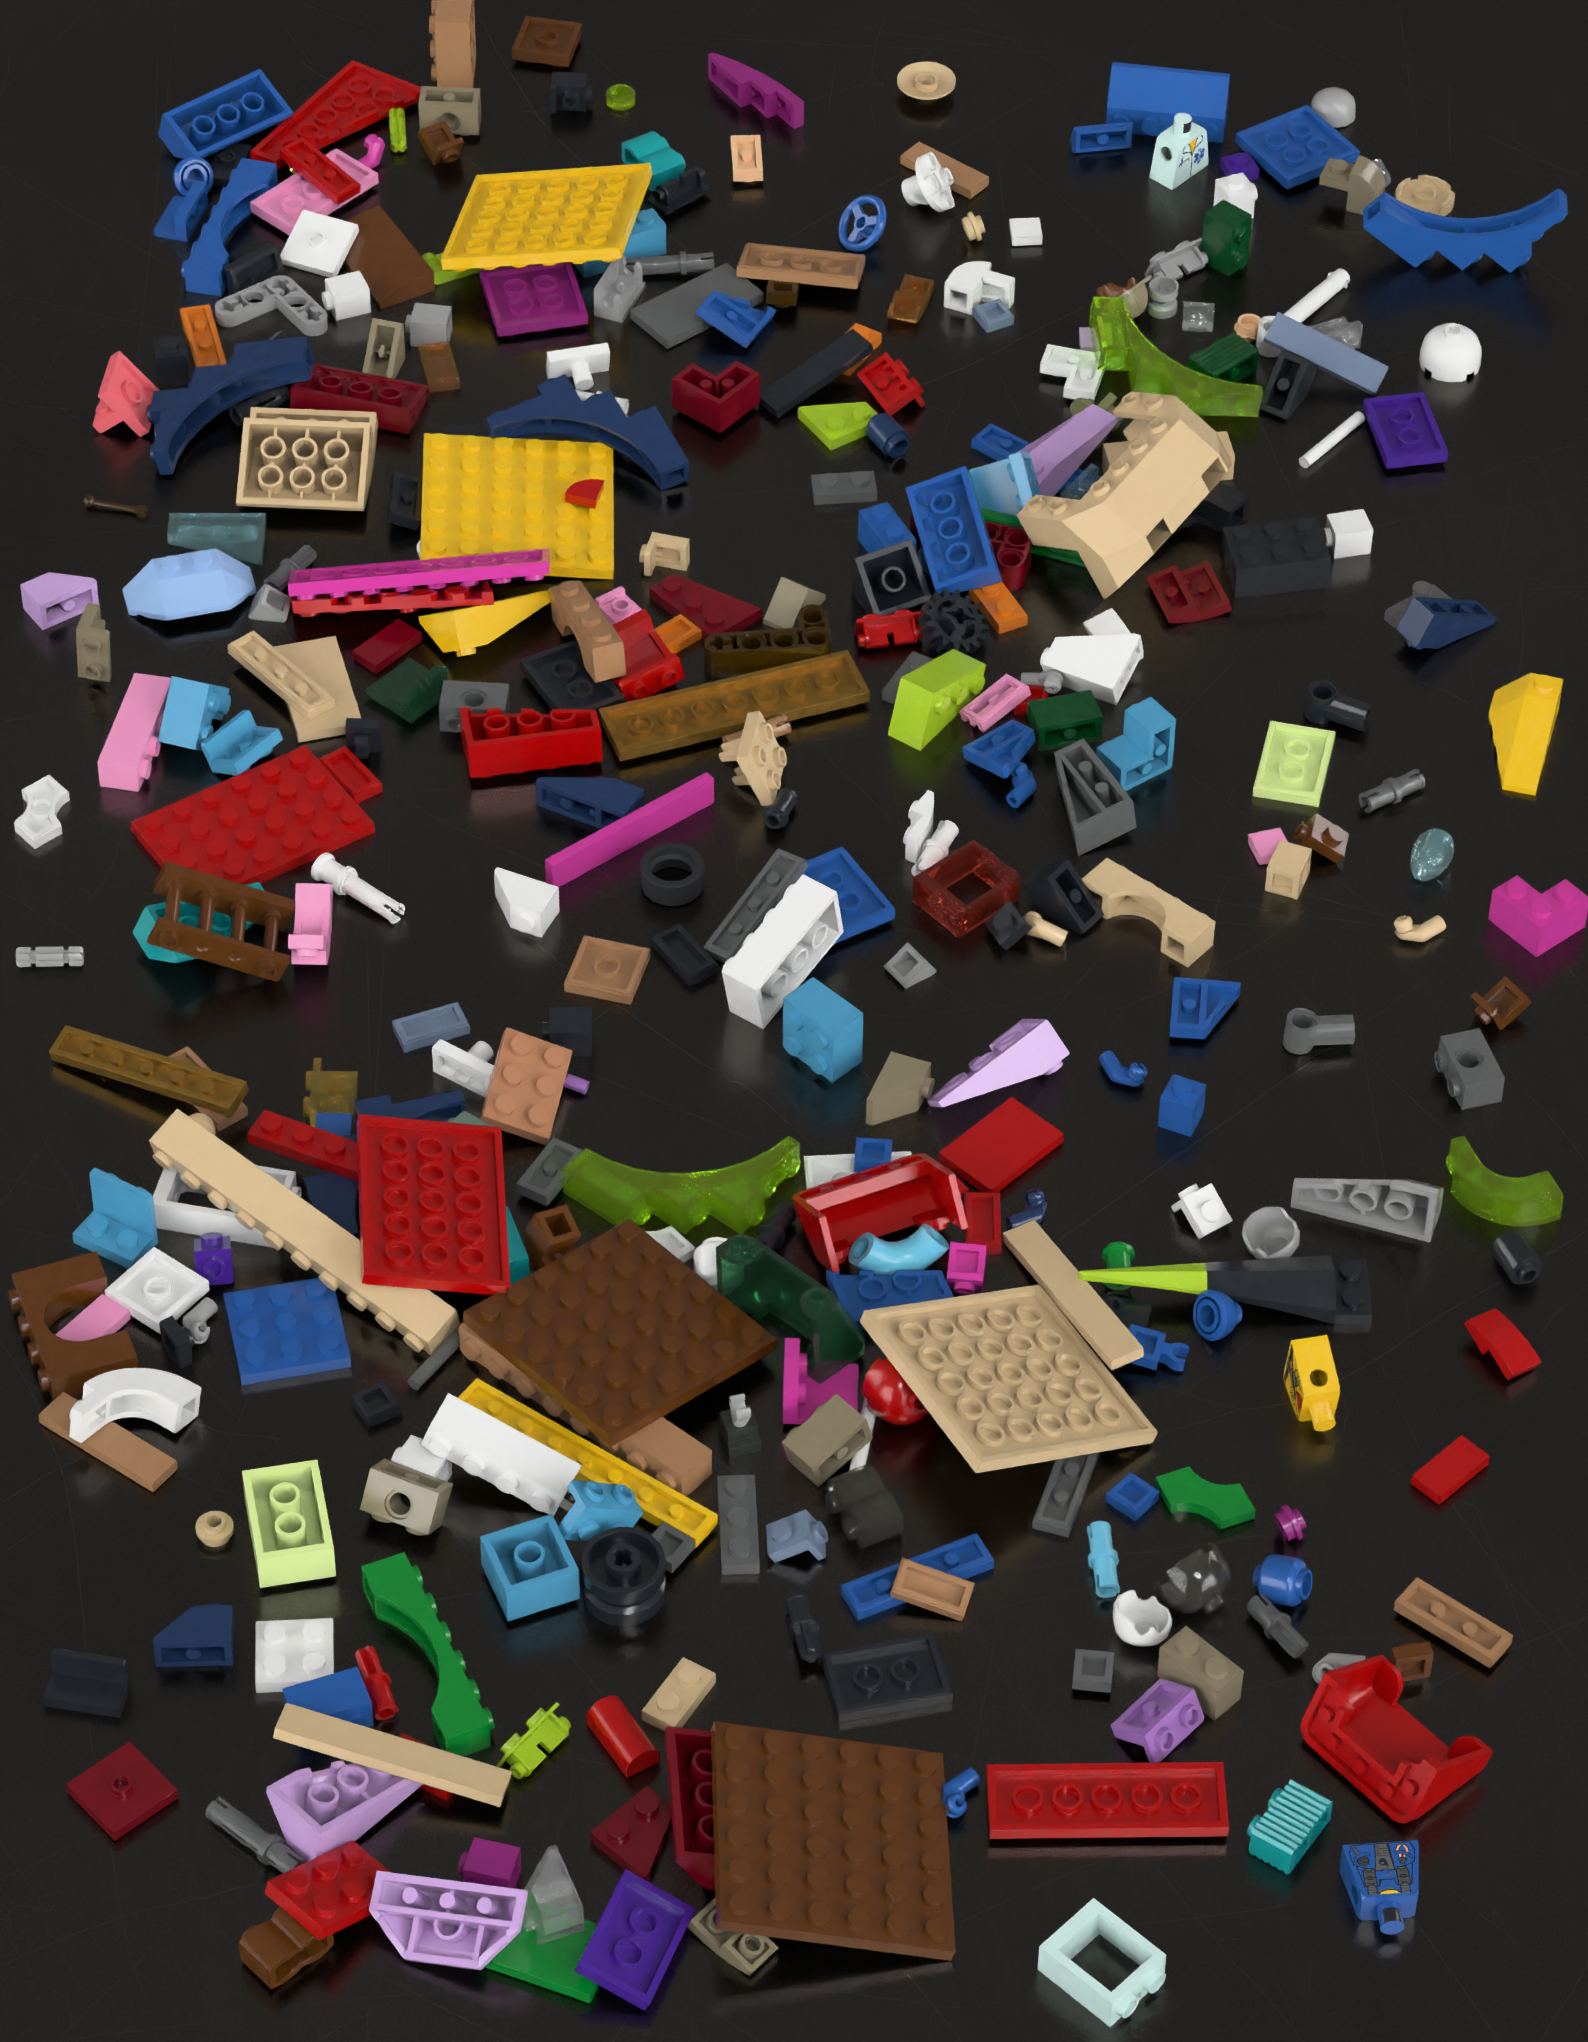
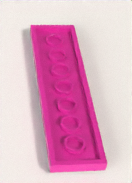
[288,548,550,600]

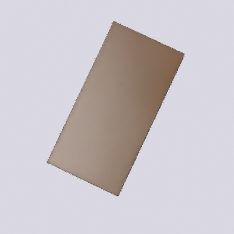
[889,1558,975,1622]

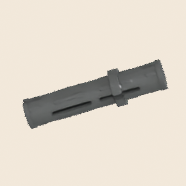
[626,251,714,276]
[205,1796,308,1874]

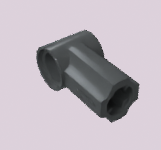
[1282,1008,1355,1055]

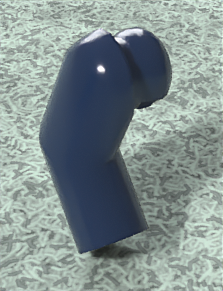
[1006,1188,1048,1230]

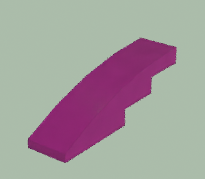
[708,52,804,129]

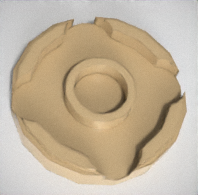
[1395,175,1455,216]

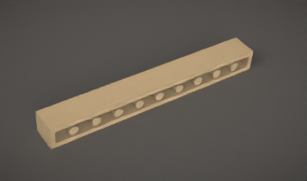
[149,1109,460,1355]

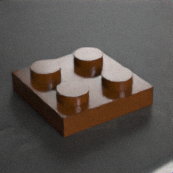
[512,16,582,67]

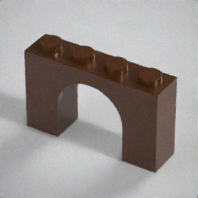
[8,1251,138,1401]

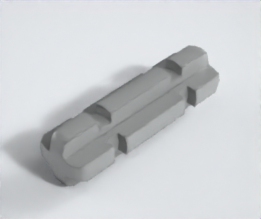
[15,946,84,967]

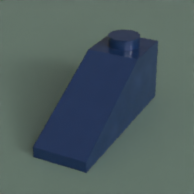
[1396,597,1497,650]
[536,777,644,829]

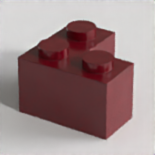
[672,361,760,433]

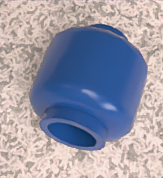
[1253,1554,1313,1607]

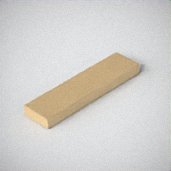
[227,630,335,721]

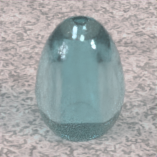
[1410,828,1455,881]

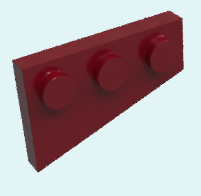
[649,574,762,640]

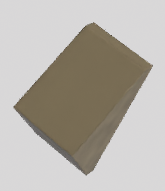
[362,318,405,379]
[763,577,826,629]

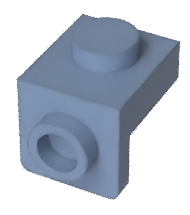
[766,1509,828,1563]

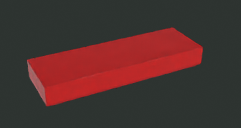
[279,137,361,205]

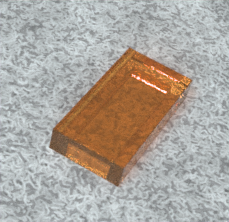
[418,341,460,393]

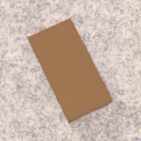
[736,243,866,289]

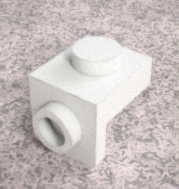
[1171,1183,1233,1239]

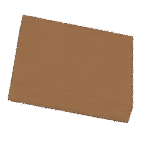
[564,935,650,1005]

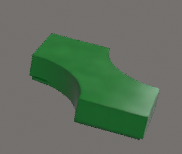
[1155,1466,1256,1530]

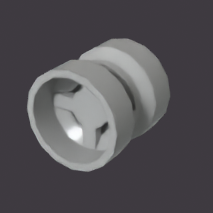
[1147,276,1179,319]

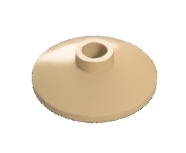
[897,62,956,100]

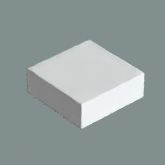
[1009,217,1043,246]

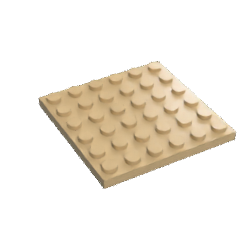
[859,1284,1158,1473]

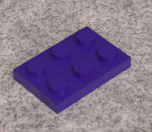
[1362,392,1448,469]
[574,1869,695,2011]

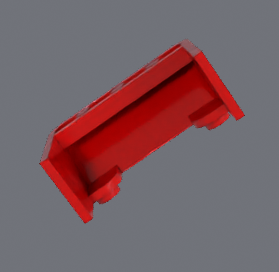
[793,1153,969,1273]

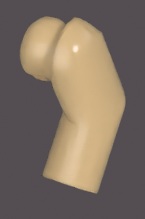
[1024,911,1068,947]
[1394,915,1446,942]

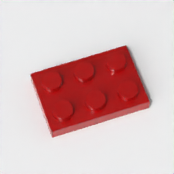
[265,1840,392,1940]

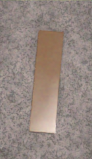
[38,1392,178,1492]

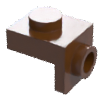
[417,121,464,165]
[1293,813,1349,864]
[1470,976,1531,1031]

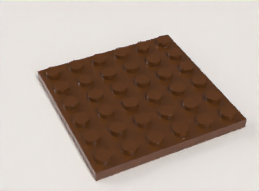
[463,1219,777,1447]
[711,1721,956,1961]

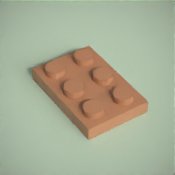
[480,1027,573,1145]

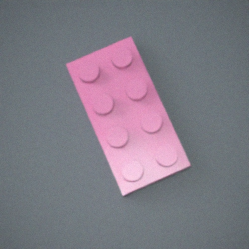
[250,148,379,236]

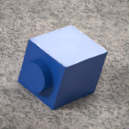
[1158,1074,1206,1137]

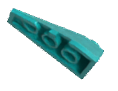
[132,882,265,963]

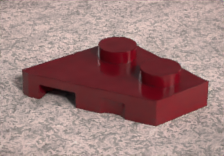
[590,1786,672,1882]

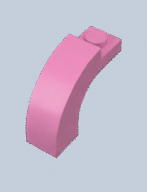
[288,883,333,965]

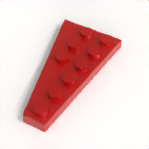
[250,60,421,169]
[290,580,494,617]

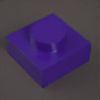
[1220,151,1259,180]

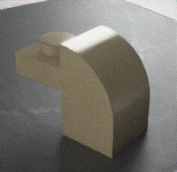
[1319,155,1385,215]

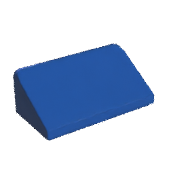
[1070,121,1133,154]

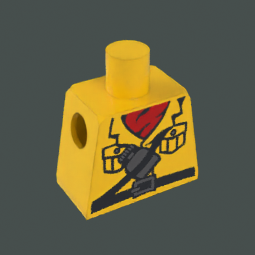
[1283,1335,1340,1431]

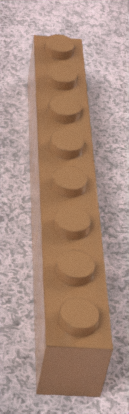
[459,1322,712,1497]

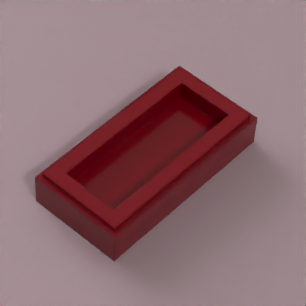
[352,618,422,674]

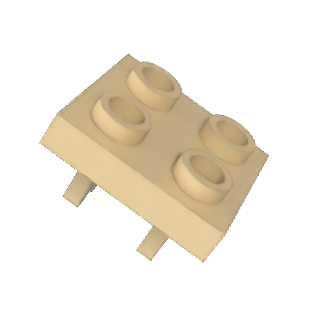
[718,710,787,806]

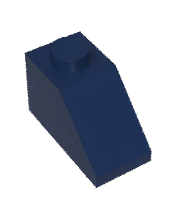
[153,1604,235,1667]

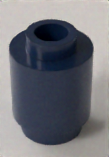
[866,413,910,458]

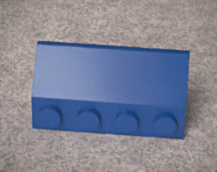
[1106,62,1230,143]
[158,69,294,159]

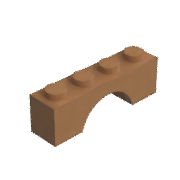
[549,580,626,683]

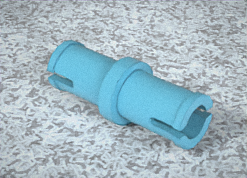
[1086,1521,1120,1598]

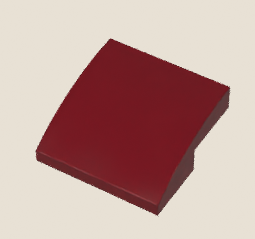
[1146,561,1232,623]

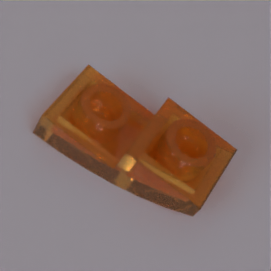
[887,274,935,324]

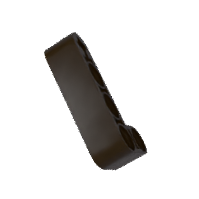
[704,604,831,677]

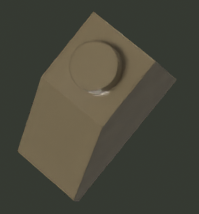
[866,1051,935,1126]

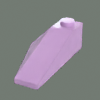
[266,1760,423,1861]

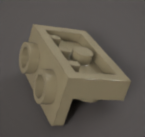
[76,603,112,682]

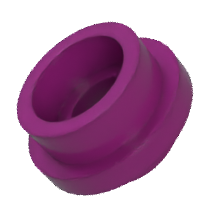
[1274,1504,1307,1541]

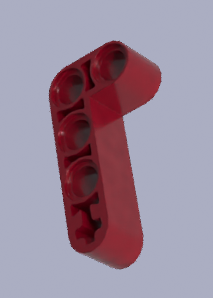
[910,514,1032,591]

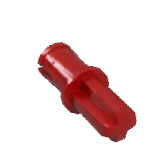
[355,1646,399,1721]

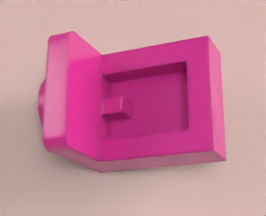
[946,1242,987,1295]

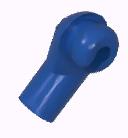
[1006,762,1036,808]
[1099,1050,1147,1087]
[942,1767,980,1818]

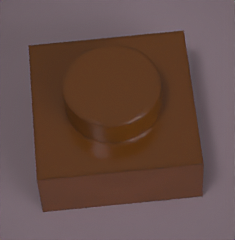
[1390,1641,1434,1682]

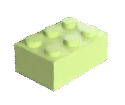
[242,1460,336,1588]

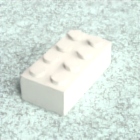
[722,874,844,1029]

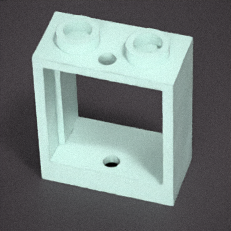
[1037,1898,1166,2027]

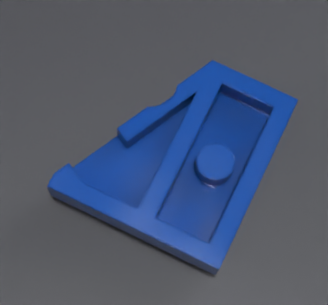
[1169,977,1241,1039]

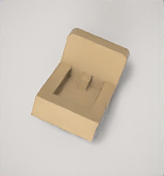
[639,532,690,577]

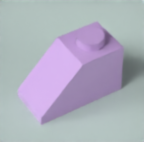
[20,572,99,630]

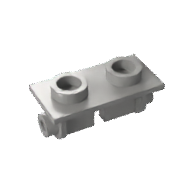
[1144,238,1208,280]

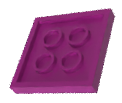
[479,262,588,337]

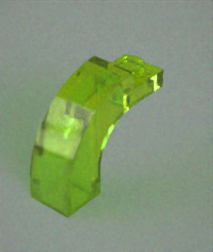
[1446,1136,1564,1227]

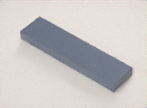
[1263,312,1389,396]

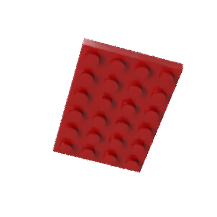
[130,745,375,885]
[356,1114,510,1295]

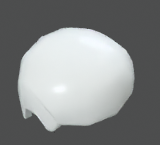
[1113,1590,1172,1647]

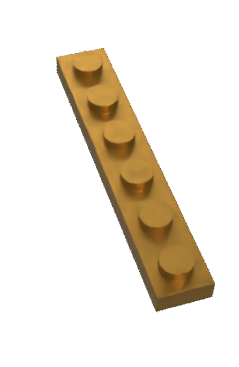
[49,1025,249,1117]

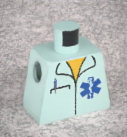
[1150,113,1209,190]

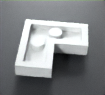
[1040,344,1108,400]

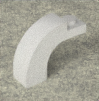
[69,1368,201,1443]

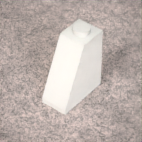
[1040,633,1144,705]

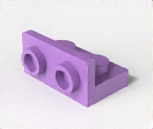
[1111,1678,1204,1763]

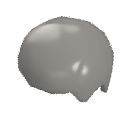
[1311,87,1356,128]
[1242,1207,1300,1259]

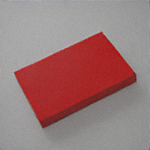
[938,1097,1064,1193]

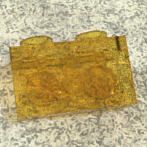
[303,1058,358,1133]

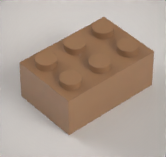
[429,0,477,88]

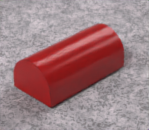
[587,1695,660,1778]

